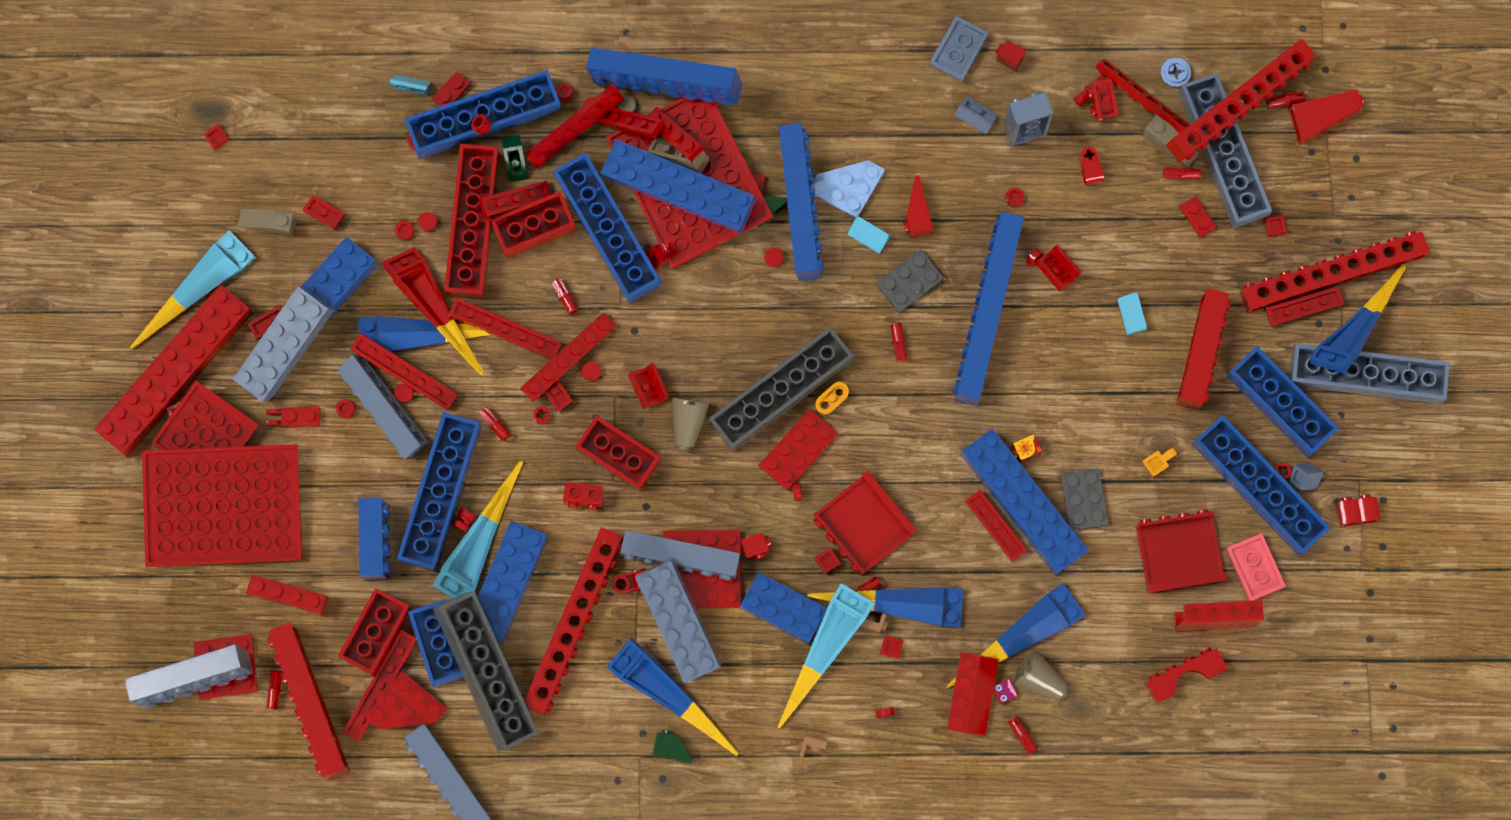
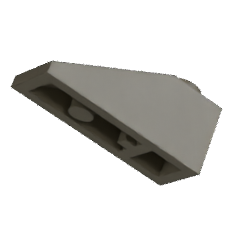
[1142,115,1199,168]
[647,137,710,174]
[237,208,297,237]

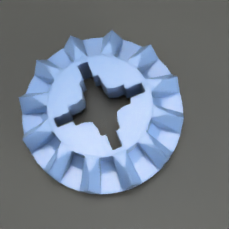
[1161,58,1191,87]

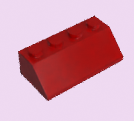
[947,652,999,736]

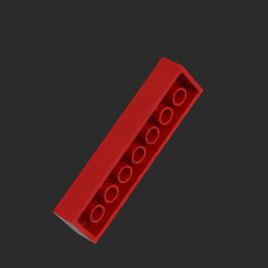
[444,144,500,299]
[267,622,350,780]

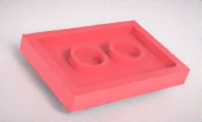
[1226,533,1286,601]

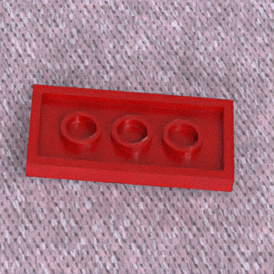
[758,409,838,491]

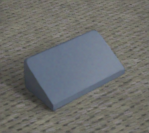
[955,96,999,134]

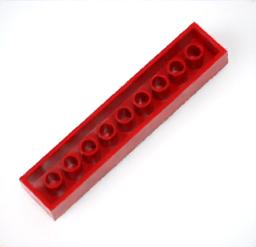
[93,285,253,457]

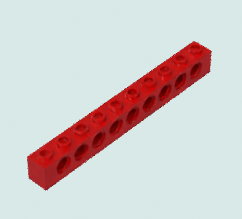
[1165,38,1316,163]
[1240,231,1430,314]
[524,527,623,716]

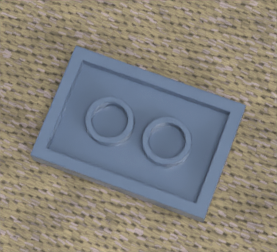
[929,16,989,82]

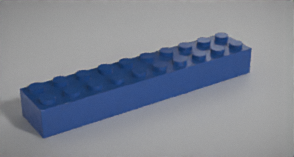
[953,212,1024,406]

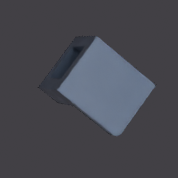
[1289,463,1323,491]

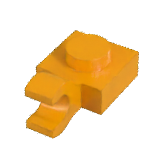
[1142,448,1177,478]

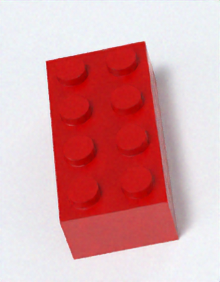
[490,191,577,259]
[575,415,662,492]
[338,588,412,677]

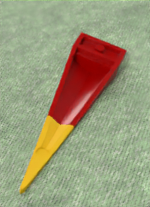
[382,247,483,376]

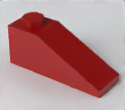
[903,175,933,238]

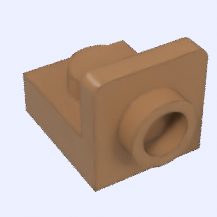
[860,613,889,634]
[797,736,827,757]

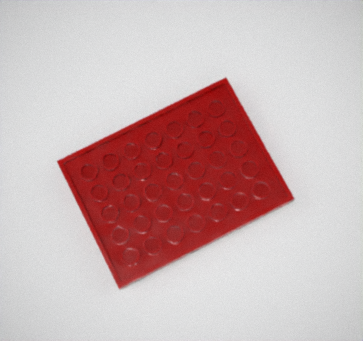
[606,97,773,269]
[142,444,302,567]

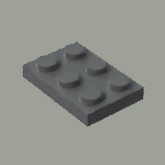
[876,249,944,313]
[1060,468,1108,531]

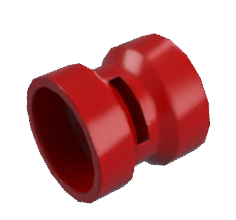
[451,507,477,533]

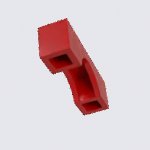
[246,574,329,617]
[1145,647,1227,705]

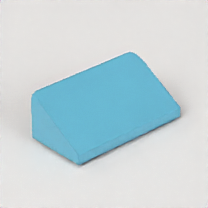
[390,75,431,95]
[847,216,890,254]
[1117,292,1147,335]

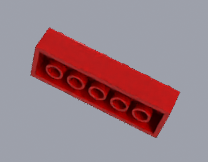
[1176,288,1231,411]

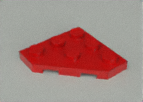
[364,671,447,729]

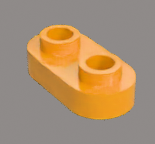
[816,382,849,415]

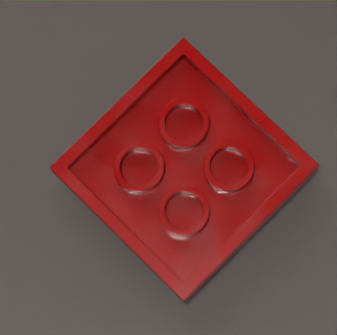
[193,634,259,700]

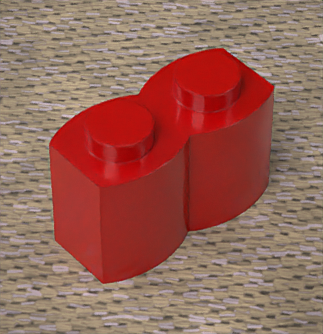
[1336,494,1381,527]

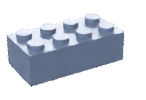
[1004,92,1053,146]

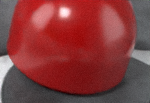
[471,114,491,134]

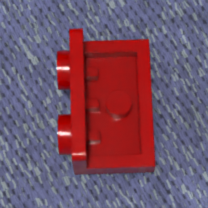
[1086,78,1118,121]
[1035,245,1081,292]
[628,363,669,409]
[563,482,604,511]

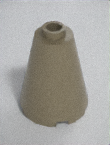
[672,397,710,451]
[1013,650,1069,700]

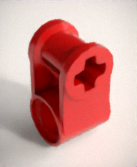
[1079,147,1105,185]
[612,568,646,595]

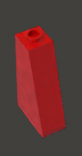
[1289,89,1364,145]

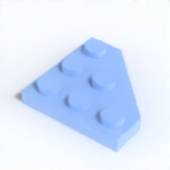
[812,160,885,218]

